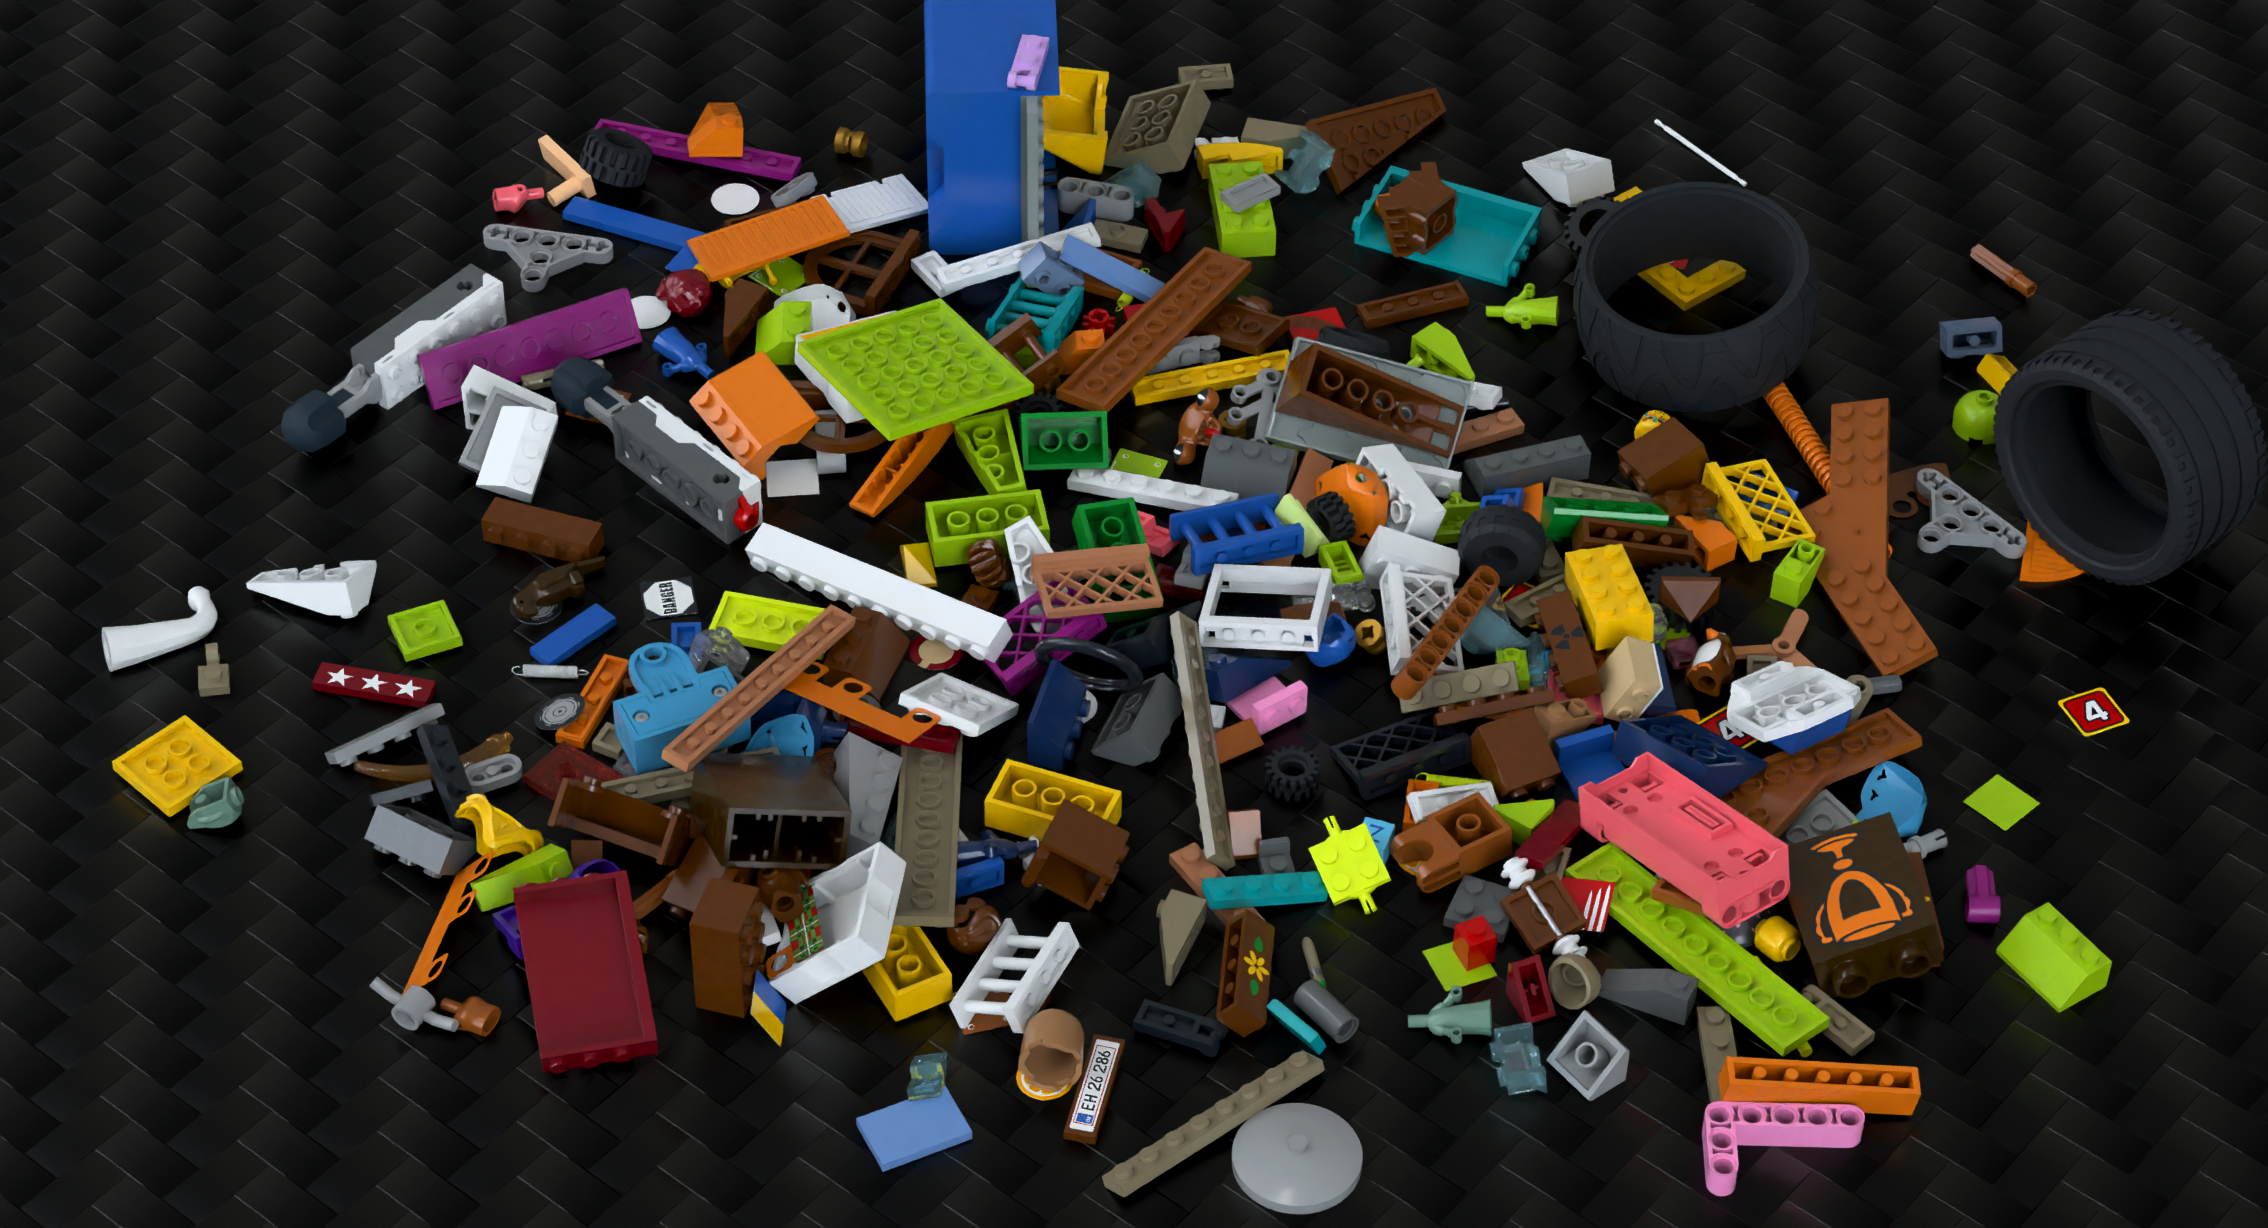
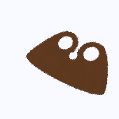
[1889,463,1951,518]

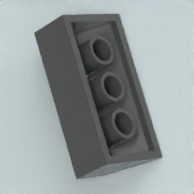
[1462,435,1591,500]

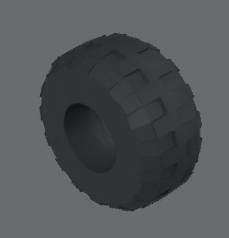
[1458,504,1547,587]

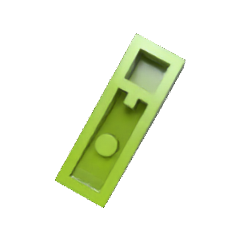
[1410,322,1475,382]
[470,843,574,912]

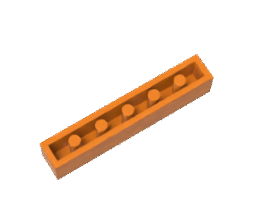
[1718,1056,1921,1115]

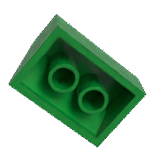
[1019,411,1109,471]

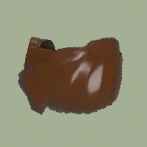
[945,897,1002,957]

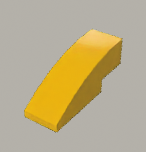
[1197,142,1283,179]

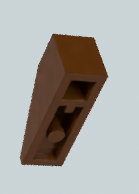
[723,278,770,358]

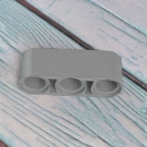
[1057,177,1134,222]
[815,409,847,474]

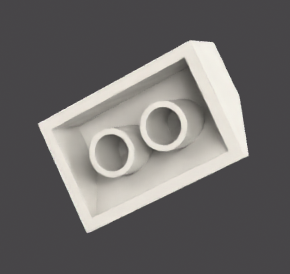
[476,406,558,504]

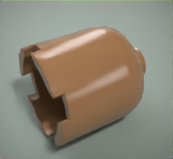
[1018,1008,1084,1091]

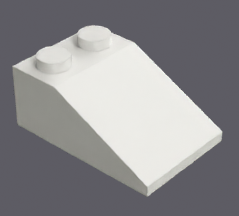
[1522,148,1615,207]

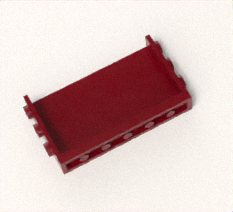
[513,870,658,1073]

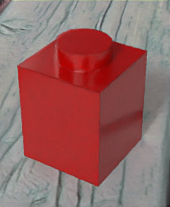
[1453,915,1497,971]

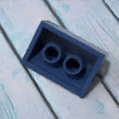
[1027,659,1091,771]

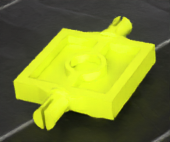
[1308,815,1391,914]

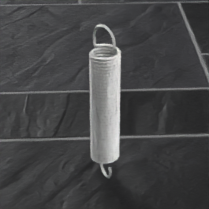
[512,664,589,679]

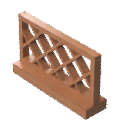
[1030,543,1164,619]

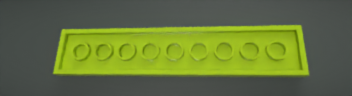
[1565,842,1830,1057]

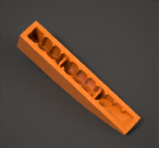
[849,417,964,518]

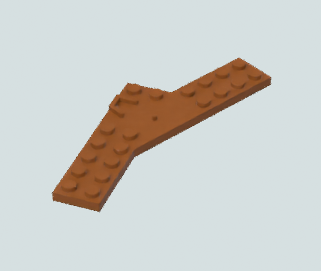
[1779,398,1939,676]
[1651,708,1922,916]

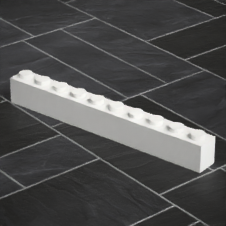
[745,522,1013,663]

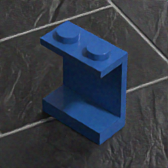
[1553,724,1625,802]

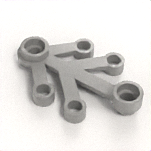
[1226,368,1283,444]

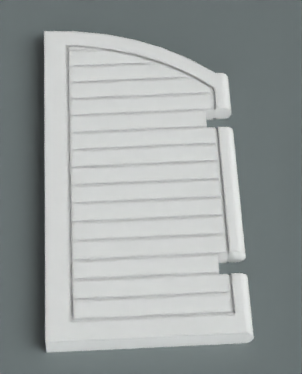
[810,174,928,233]

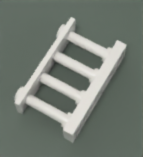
[949,918,1080,1033]

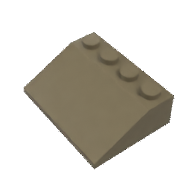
[1103,79,1211,174]

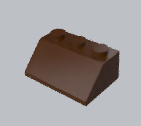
[823,606,911,704]

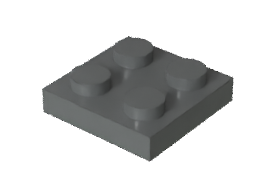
[1443,874,1519,944]

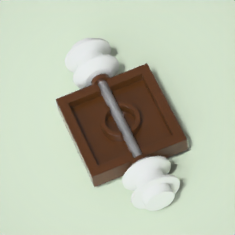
[1500,857,1588,957]

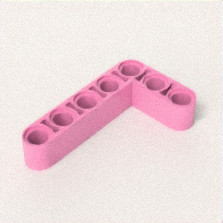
[1702,1101,1865,1196]

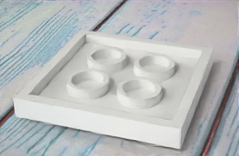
[898,672,1019,737]

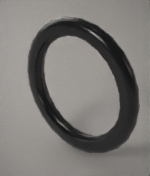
[1034,637,1144,693]

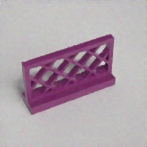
[983,581,1108,697]

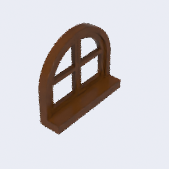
[803,229,921,317]
[789,380,887,454]

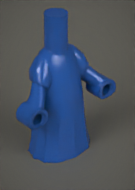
[652,326,716,380]

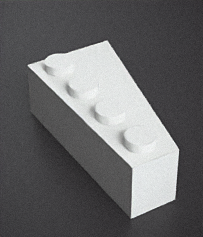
[1355,443,1447,542]

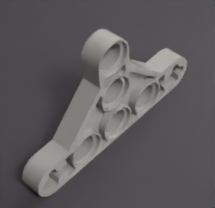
[483,224,614,292]
[1915,468,2027,559]

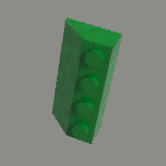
[1540,496,1669,542]

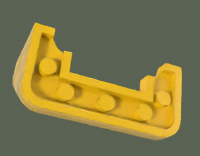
[1042,66,1109,175]

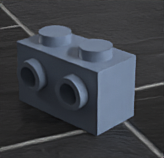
[1018,241,1085,296]
[1939,317,2003,358]

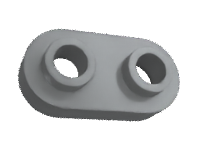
[771,172,818,208]
[465,754,523,794]

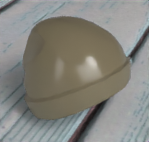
[1548,953,1601,1010]

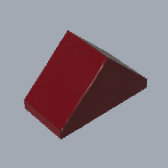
[1506,954,1556,1025]

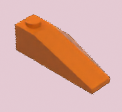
[687,102,744,157]

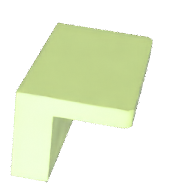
[1274,493,1330,558]

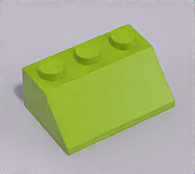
[1996,902,2112,1013]

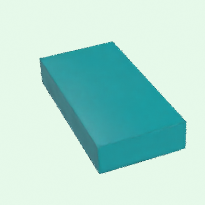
[1266,998,1326,1055]

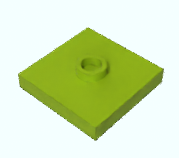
[387,600,463,662]

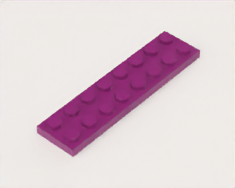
[417,287,642,410]

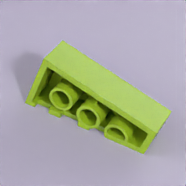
[952,409,1027,495]

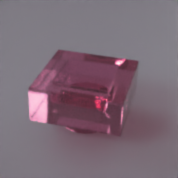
[1665,636,1699,670]

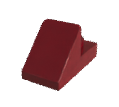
[1144,197,1185,253]

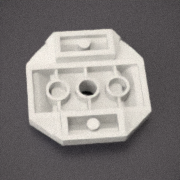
[1727,661,1861,755]

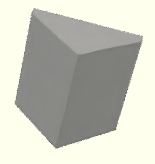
[1547,1010,1630,1101]

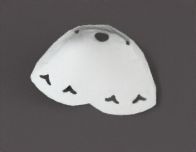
[774,284,856,331]

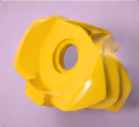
[454,794,544,859]

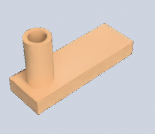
[538,134,596,207]

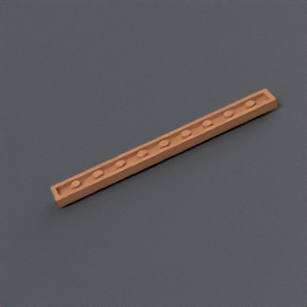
[661,604,856,773]

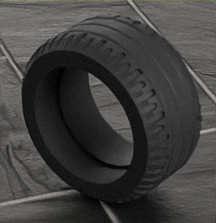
[1317,326,1390,360]

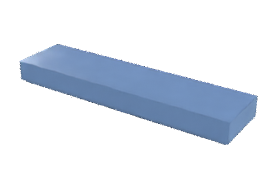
[1059,234,1165,303]

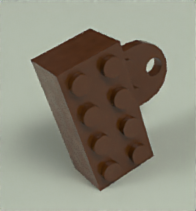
[689,867,767,1018]

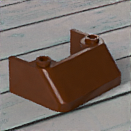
[547,775,691,866]

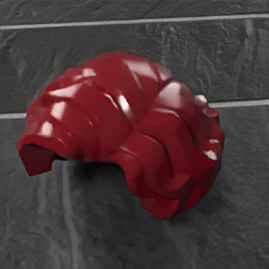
[655,269,712,317]

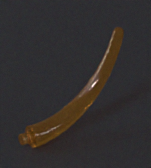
[354,732,514,782]

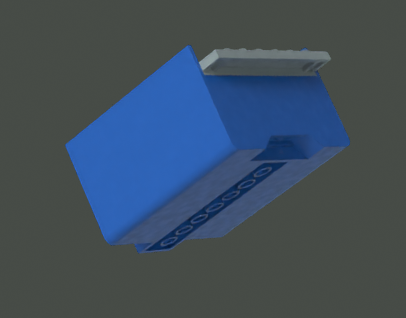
[924,0,1060,255]

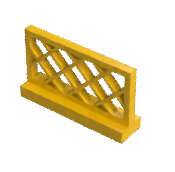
[1701,458,1816,562]

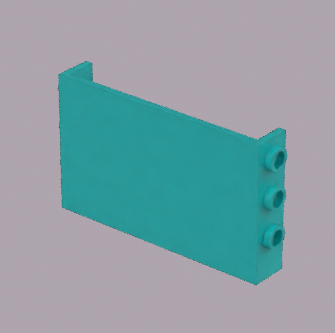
[1352,166,1542,287]

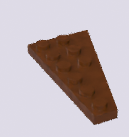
[1305,87,1447,195]

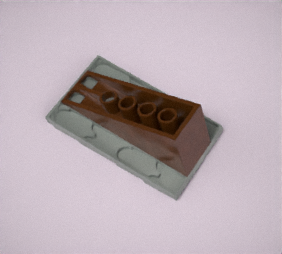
[1264,336,1474,470]

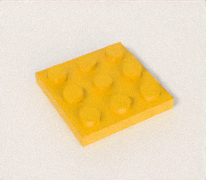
[112,715,243,817]

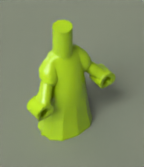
[1486,283,1559,329]

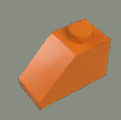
[1057,329,1105,375]
[1673,515,1737,572]

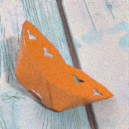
[1315,462,1389,547]

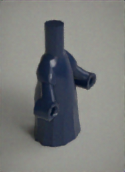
[957,830,1038,868]

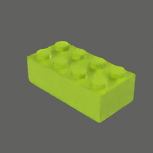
[1208,161,1276,258]
[925,489,1050,567]

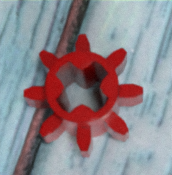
[1082,309,1115,341]

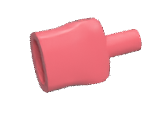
[493,184,544,213]

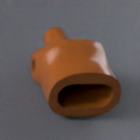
[440,996,501,1037]

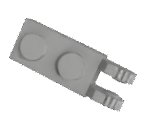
[1147,334,1220,375]

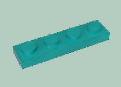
[1201,871,1329,910]

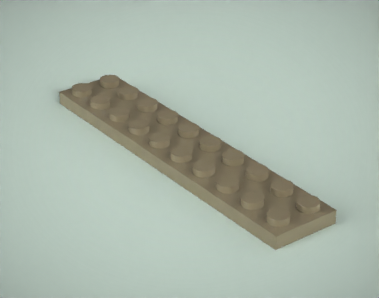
[892,725,963,928]

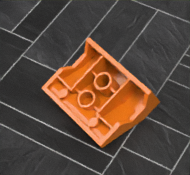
[689,351,820,480]

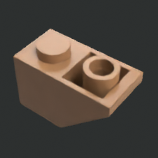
[1533,698,1597,750]

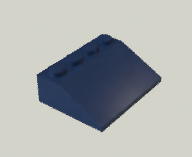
[1611,715,1767,799]

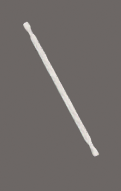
[1654,119,1747,187]

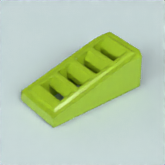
[1318,540,1364,585]

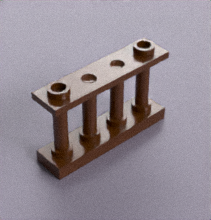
[965,312,1068,417]

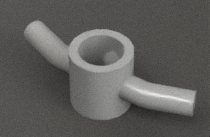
[369,976,459,1032]

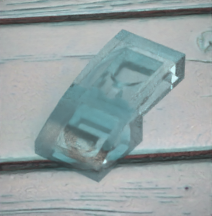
[907,1052,947,1101]

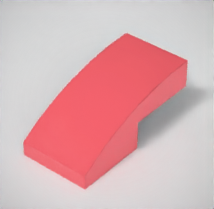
[1137,510,1181,558]

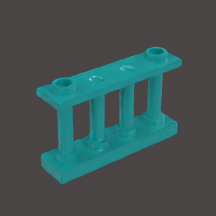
[985,275,1084,354]

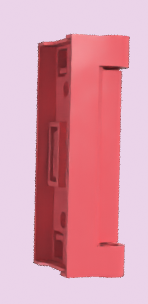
[1578,751,1791,929]

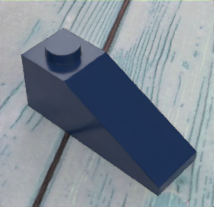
[1204,653,1292,703]

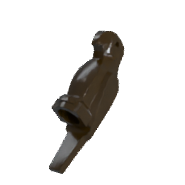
[512,556,605,619]

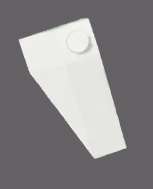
[1004,516,1074,634]

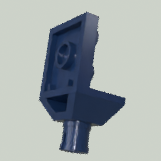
[742,689,850,756]

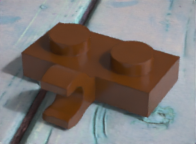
[1653,484,1718,521]

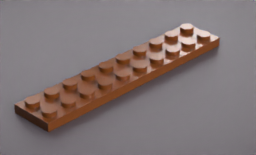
[1056,247,1252,413]

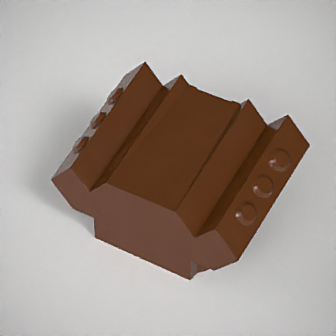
[1377,162,1458,257]

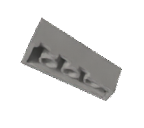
[834,732,903,860]

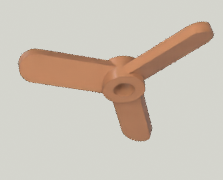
[1732,609,1817,668]

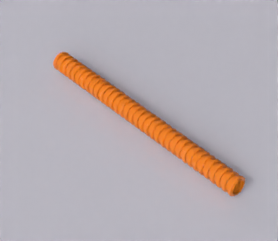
[1763,382,1893,558]

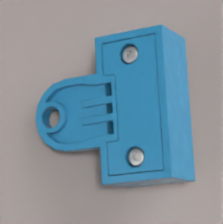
[613,642,751,775]

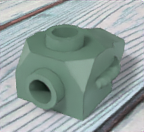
[187,776,244,829]

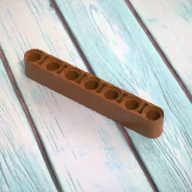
[1391,565,1500,700]

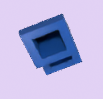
[1479,487,1526,509]

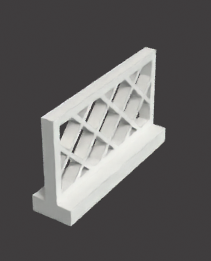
[1379,563,1464,676]

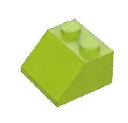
[755,301,813,365]

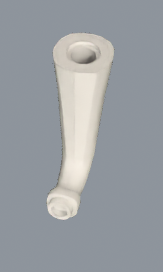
[102,586,218,672]

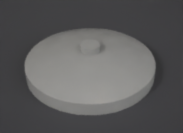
[1232,1103,1363,1214]

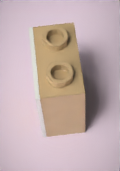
[1598,636,1663,722]

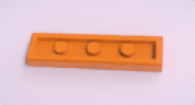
[555,654,629,749]

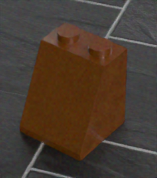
[1617,416,1710,499]
[1470,708,1562,802]
[662,834,759,921]

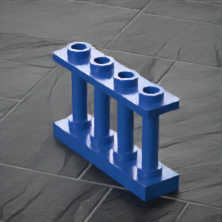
[1169,492,1304,576]

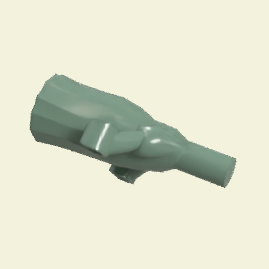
[1408,986,1492,1044]

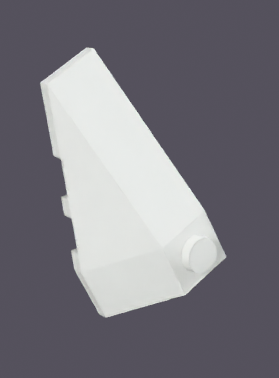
[246,560,377,619]

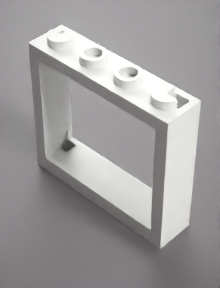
[1198,564,1332,652]

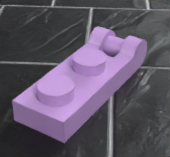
[1007,34,1049,91]

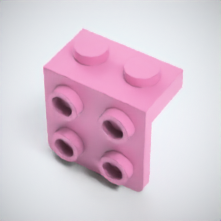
[1225,676,1308,736]

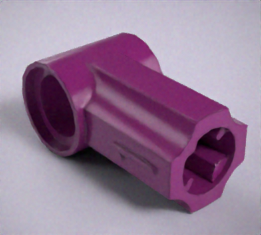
[1965,865,2001,924]

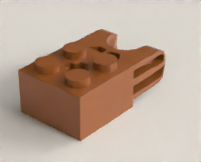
[1390,792,1512,893]

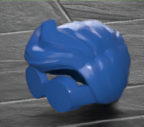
[1304,613,1356,667]

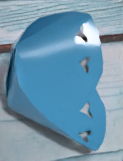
[745,714,814,756]
[1856,761,1928,838]

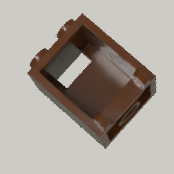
[1021,798,1130,911]

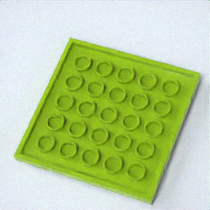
[797,298,1034,441]

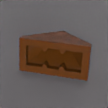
[1659,576,1721,623]

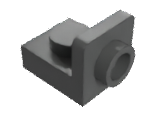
[1258,837,1295,875]

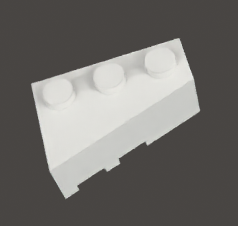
[461,365,558,430]
[1356,525,1460,594]

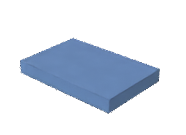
[856,1086,973,1172]

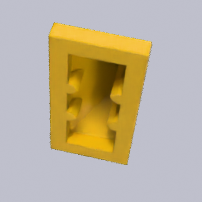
[900,542,937,588]

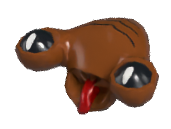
[1173,387,1222,466]

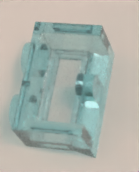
[1274,130,1335,194]
[1489,1022,1547,1095]

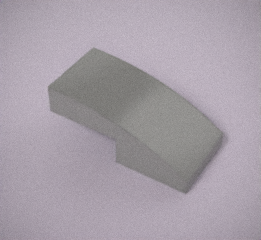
[1173,543,1210,590]

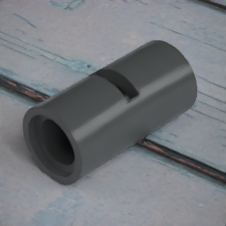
[1294,979,1359,1043]

